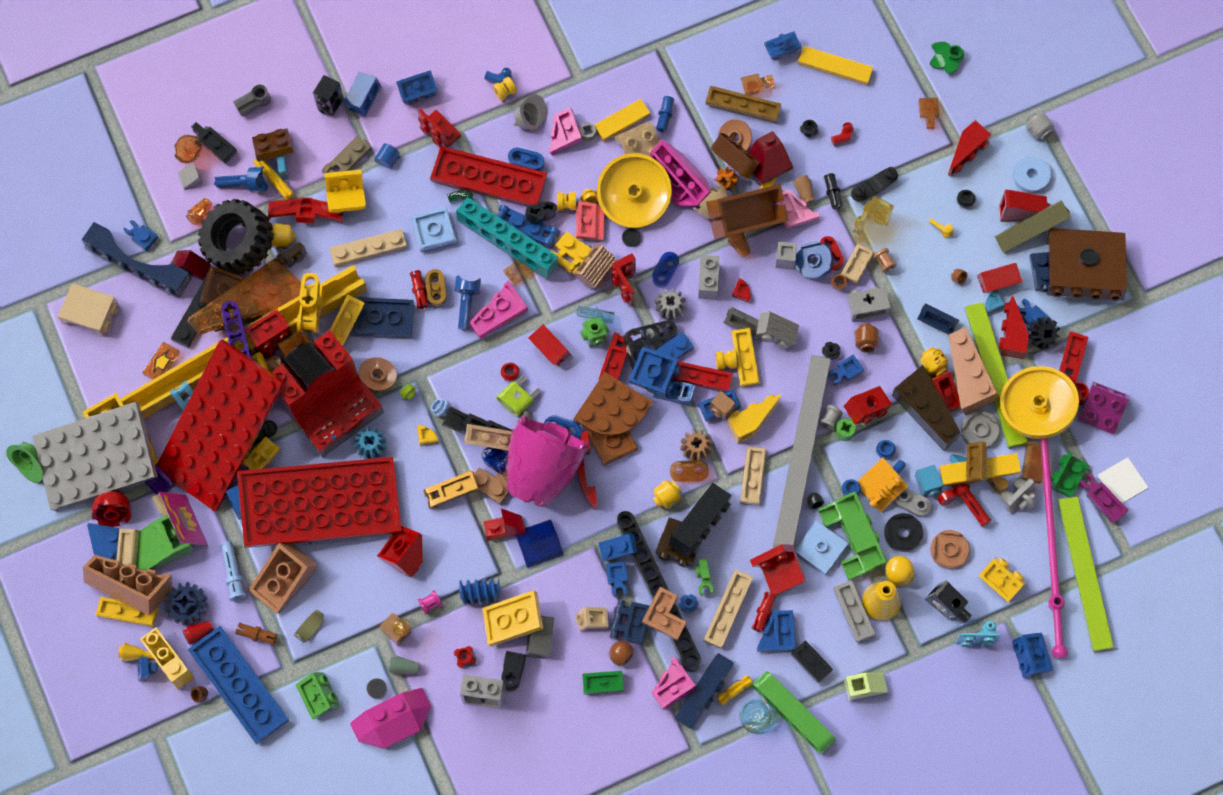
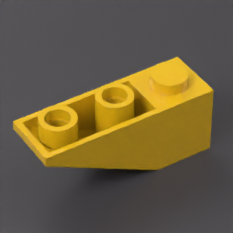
[727,394,781,444]
[140,627,194,690]

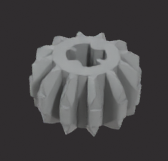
[655,288,686,320]

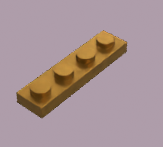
[705,86,781,123]

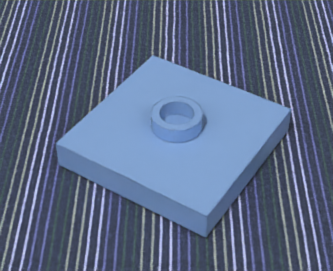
[411,207,457,252]
[795,521,848,575]

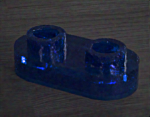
[652,252,679,288]

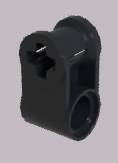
[501,651,526,691]

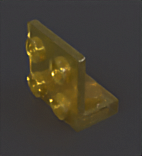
[853,196,894,241]

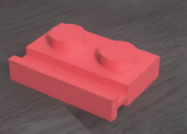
[575,201,604,242]

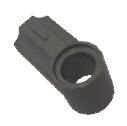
[233,84,271,116]

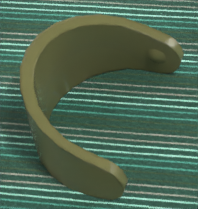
[293,610,324,643]

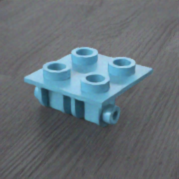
[955,621,1001,647]

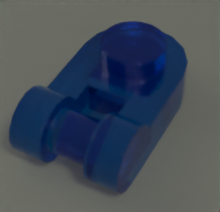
[481,447,508,475]

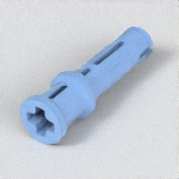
[221,541,247,602]

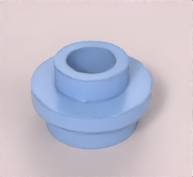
[431,398,449,417]

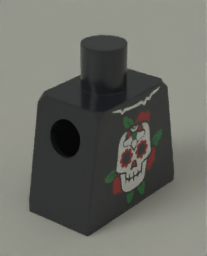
[924,580,972,623]

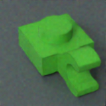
[695,559,713,596]

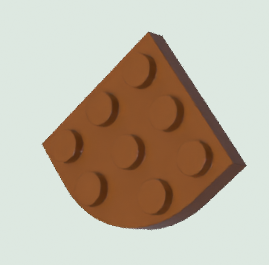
[573,372,653,436]

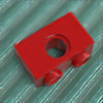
[843,386,892,425]

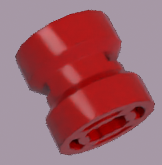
[1074,382,1089,406]

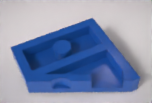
[87,523,121,560]
[757,610,796,652]

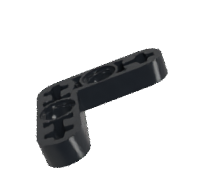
[623,320,677,371]

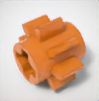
[714,166,739,191]

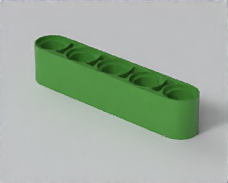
[752,671,836,755]

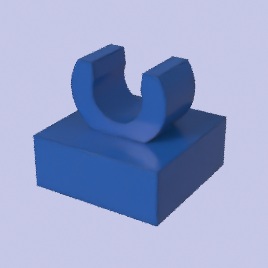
[137,657,158,681]

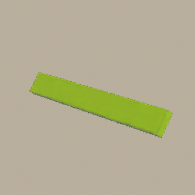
[964,302,1027,448]
[1057,496,1113,652]

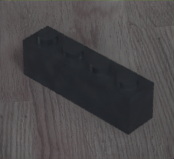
[668,482,732,558]

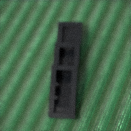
[442,407,513,435]

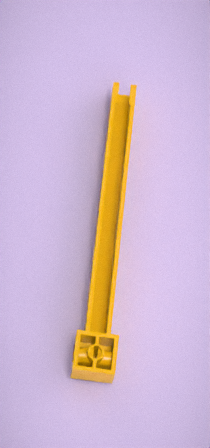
[82,265,367,420]

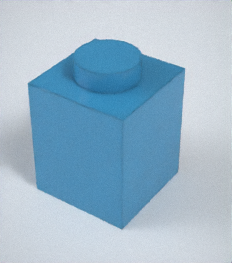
[914,464,943,497]

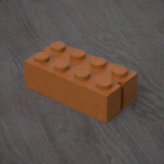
[706,184,789,239]

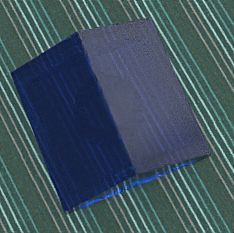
[515,519,564,568]

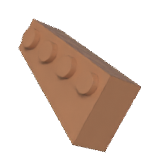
[948,327,1000,415]
[83,555,172,615]

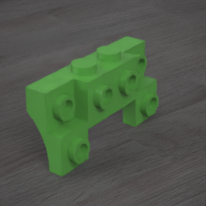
[818,492,886,581]

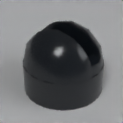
[807,492,824,509]

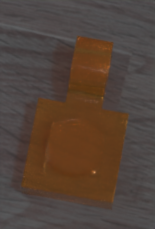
[741,73,774,95]
[918,98,939,129]

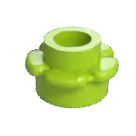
[399,383,417,400]

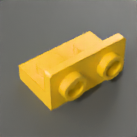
[979,557,1026,602]

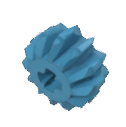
[354,427,387,459]

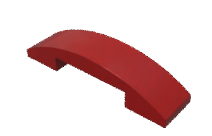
[577,430,598,510]

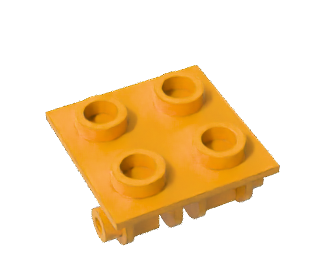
[858,457,909,512]

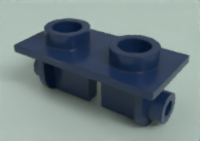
[917,303,959,335]

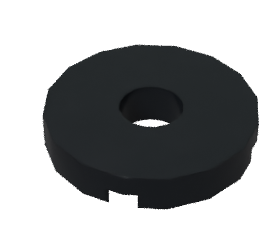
[884,513,923,552]

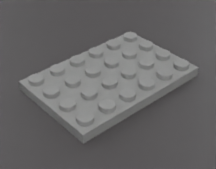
[32,402,158,510]

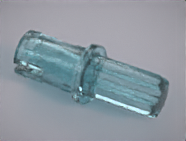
[576,305,615,324]

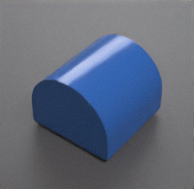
[374,143,400,169]

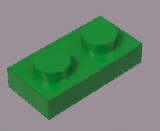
[582,670,624,695]

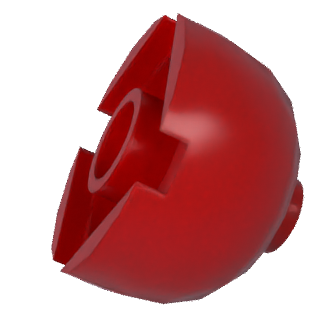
[92,491,131,527]

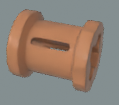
[873,248,897,273]

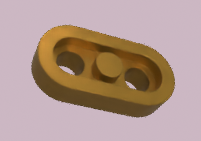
[425,269,447,307]

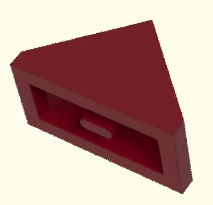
[171,250,211,281]

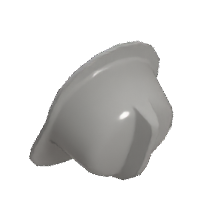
[513,94,547,130]

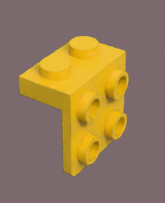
[324,169,366,213]

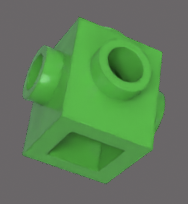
[580,317,609,348]

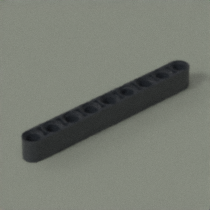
[617,511,701,672]

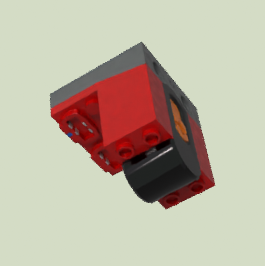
[271,330,384,458]

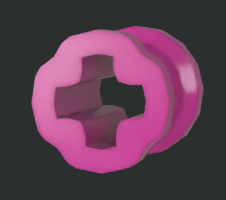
[417,590,443,615]

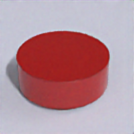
[937,489,958,506]

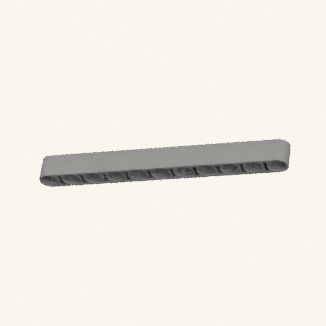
[772,355,831,549]

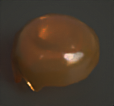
[174,134,202,164]

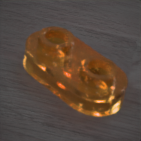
[670,460,709,482]

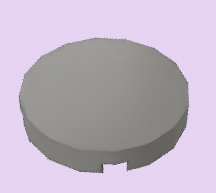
[961,411,1000,448]

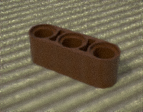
[710,133,760,179]

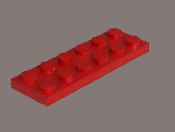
[430,146,547,207]

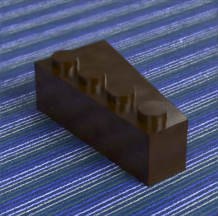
[892,365,961,451]

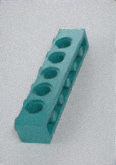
[456,197,558,280]

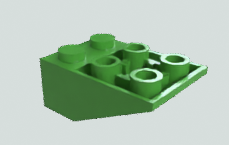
[136,515,194,571]

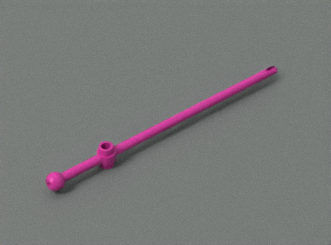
[1040,438,1068,659]

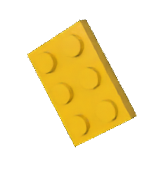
[482,590,543,647]

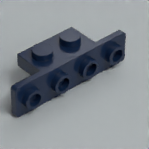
[675,653,734,729]

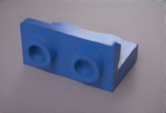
[1012,632,1053,678]

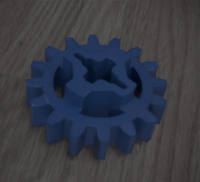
[164,582,208,626]

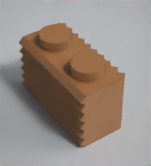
[574,245,617,289]

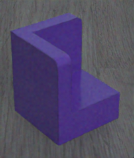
[144,465,175,495]

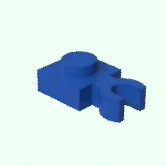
[123,220,159,251]
[1017,298,1050,328]
[828,354,864,386]
[606,561,628,598]

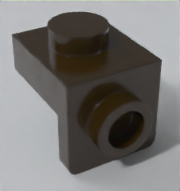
[275,242,307,268]

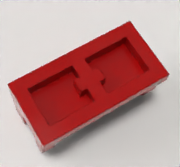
[977,263,1022,293]
[528,324,571,366]

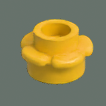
[580,189,598,203]

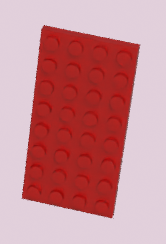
[156,340,285,512]
[237,457,402,548]

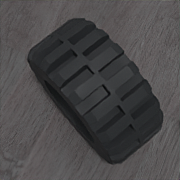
[198,199,274,275]

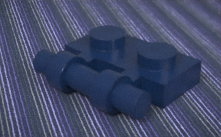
[609,599,650,645]

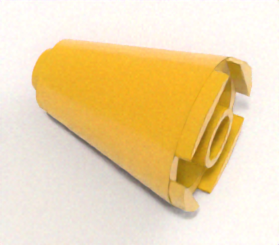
[862,581,901,621]

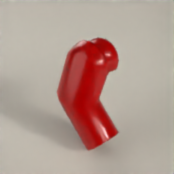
[831,122,854,145]

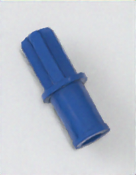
[656,96,675,132]

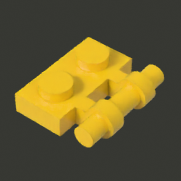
[550,231,592,274]

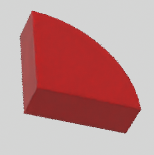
[732,278,751,303]

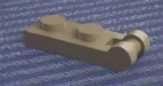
[322,136,371,173]

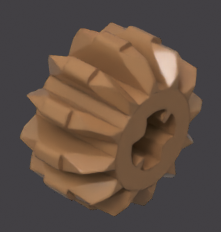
[680,429,713,462]

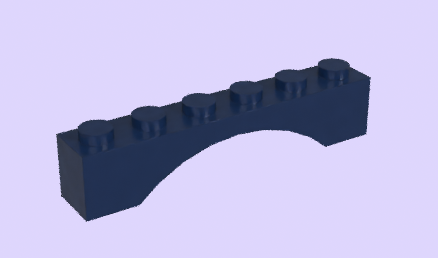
[81,222,192,297]

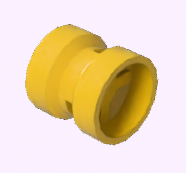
[492,77,517,101]
[557,192,576,211]
[715,350,737,370]

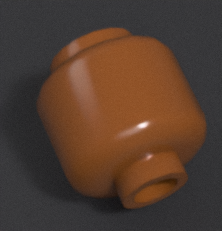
[854,323,880,353]

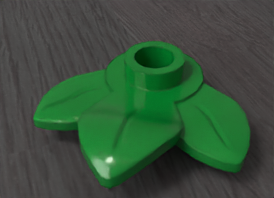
[930,42,964,74]

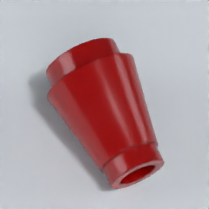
[183,621,213,645]

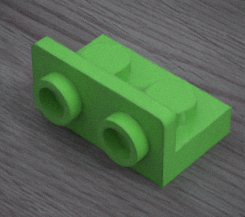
[295,672,340,719]

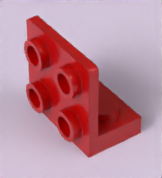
[418,108,461,147]
[611,253,636,307]
[245,309,292,358]
[750,544,806,595]

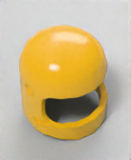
[885,556,915,588]

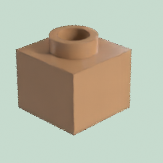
[710,391,735,420]

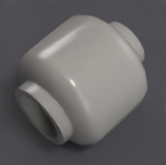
[1026,113,1054,140]

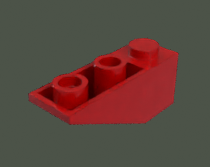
[948,120,991,177]
[998,296,1029,359]

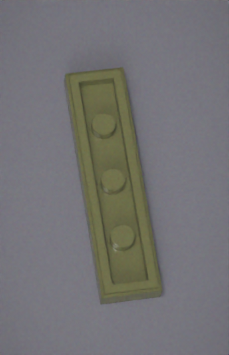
[994,200,1071,253]

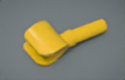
[929,218,954,237]

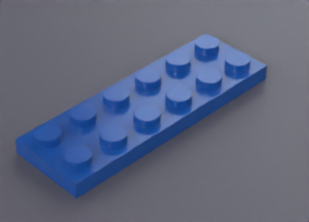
[188,626,289,745]

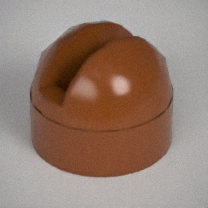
[951,269,968,285]
[831,274,847,290]

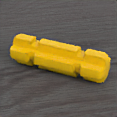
[717,675,753,705]

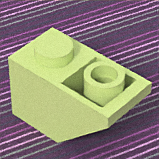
[844,673,888,701]

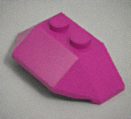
[650,139,711,206]
[350,688,431,749]

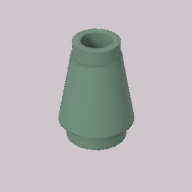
[389,656,419,675]

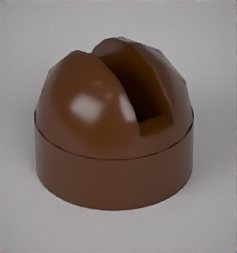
[190,686,208,703]

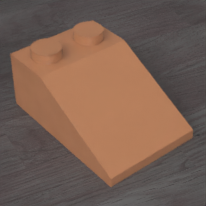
[248,543,318,614]

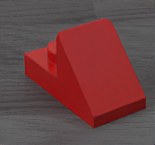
[932,371,961,412]
[483,509,525,541]

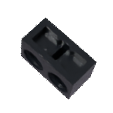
[313,75,344,116]

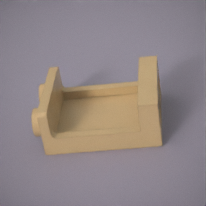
[57,283,119,336]

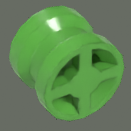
[835,418,856,441]

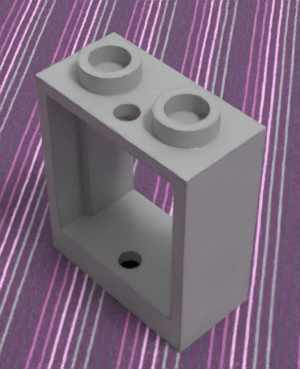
[460,675,506,709]

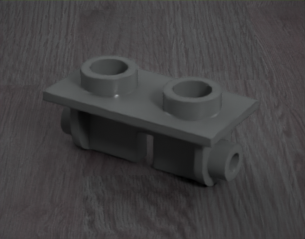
[723,307,759,339]

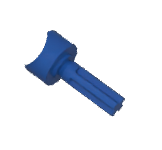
[214,167,268,192]
[454,275,481,330]

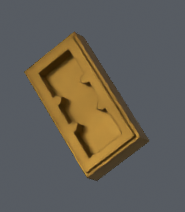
[966,441,987,483]

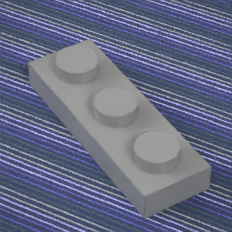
[833,580,875,643]

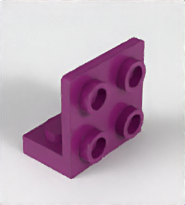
[1078,381,1129,434]

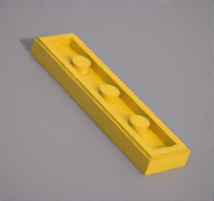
[798,46,873,85]
[939,453,1021,486]

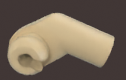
[152,494,168,515]

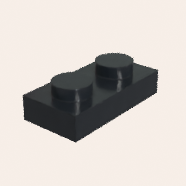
[791,640,833,684]

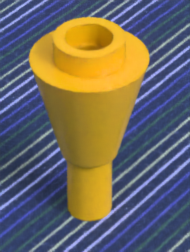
[118,642,155,662]

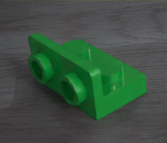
[1051,451,1089,498]

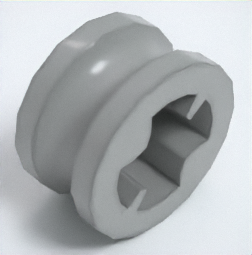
[580,123,596,141]

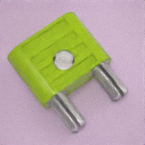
[496,375,541,417]

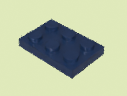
[354,297,415,338]

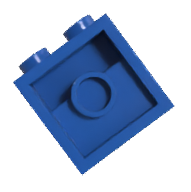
[629,347,681,398]

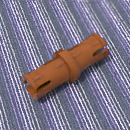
[236,622,278,646]

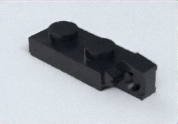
[191,122,237,164]

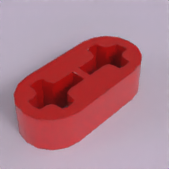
[820,236,844,271]

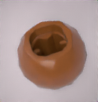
[609,641,634,666]

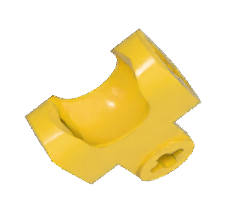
[297,273,323,334]

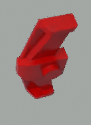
[268,197,344,224]

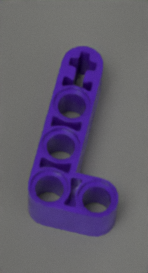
[221,301,252,359]

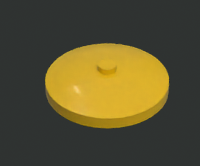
[597,153,671,228]
[1000,366,1079,439]

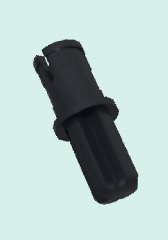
[823,173,842,210]

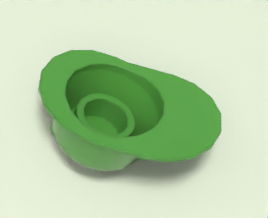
[6,442,43,483]

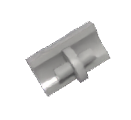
[1001,477,1036,514]

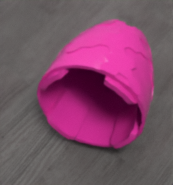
[506,416,588,507]

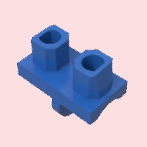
[764,31,802,60]

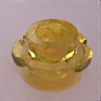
[392,618,411,637]

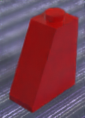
[999,189,1051,222]

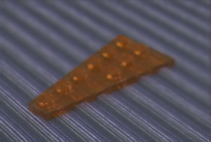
[188,258,301,335]

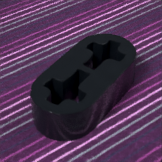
[524,201,557,224]

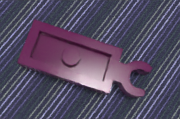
[1079,474,1128,524]

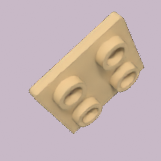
[614,122,660,157]

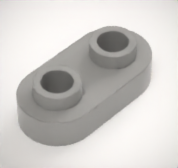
[894,488,931,517]

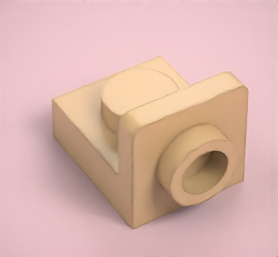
[576,607,608,631]

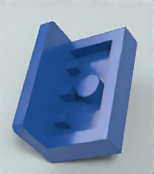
[396,70,438,105]

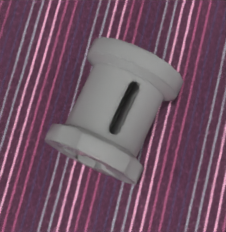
[819,405,843,431]

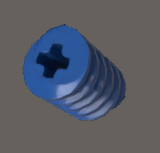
[459,578,500,605]

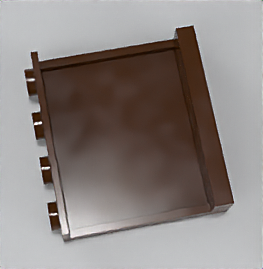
[1047,228,1127,301]

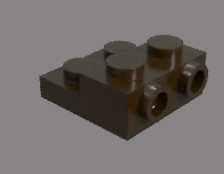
[656,517,703,568]

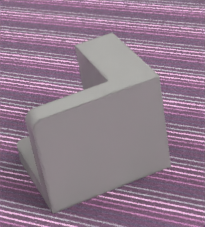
[775,242,797,270]

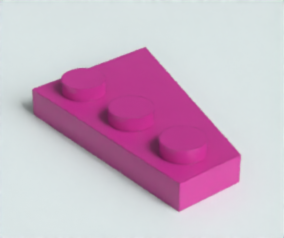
[469,281,528,339]

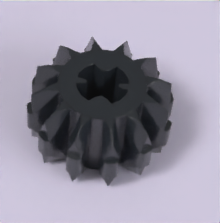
[1028,317,1060,349]

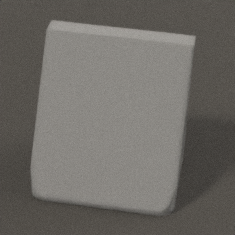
[178,163,201,189]

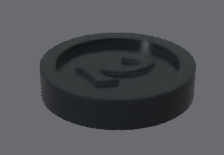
[622,228,641,247]
[1079,248,1099,267]

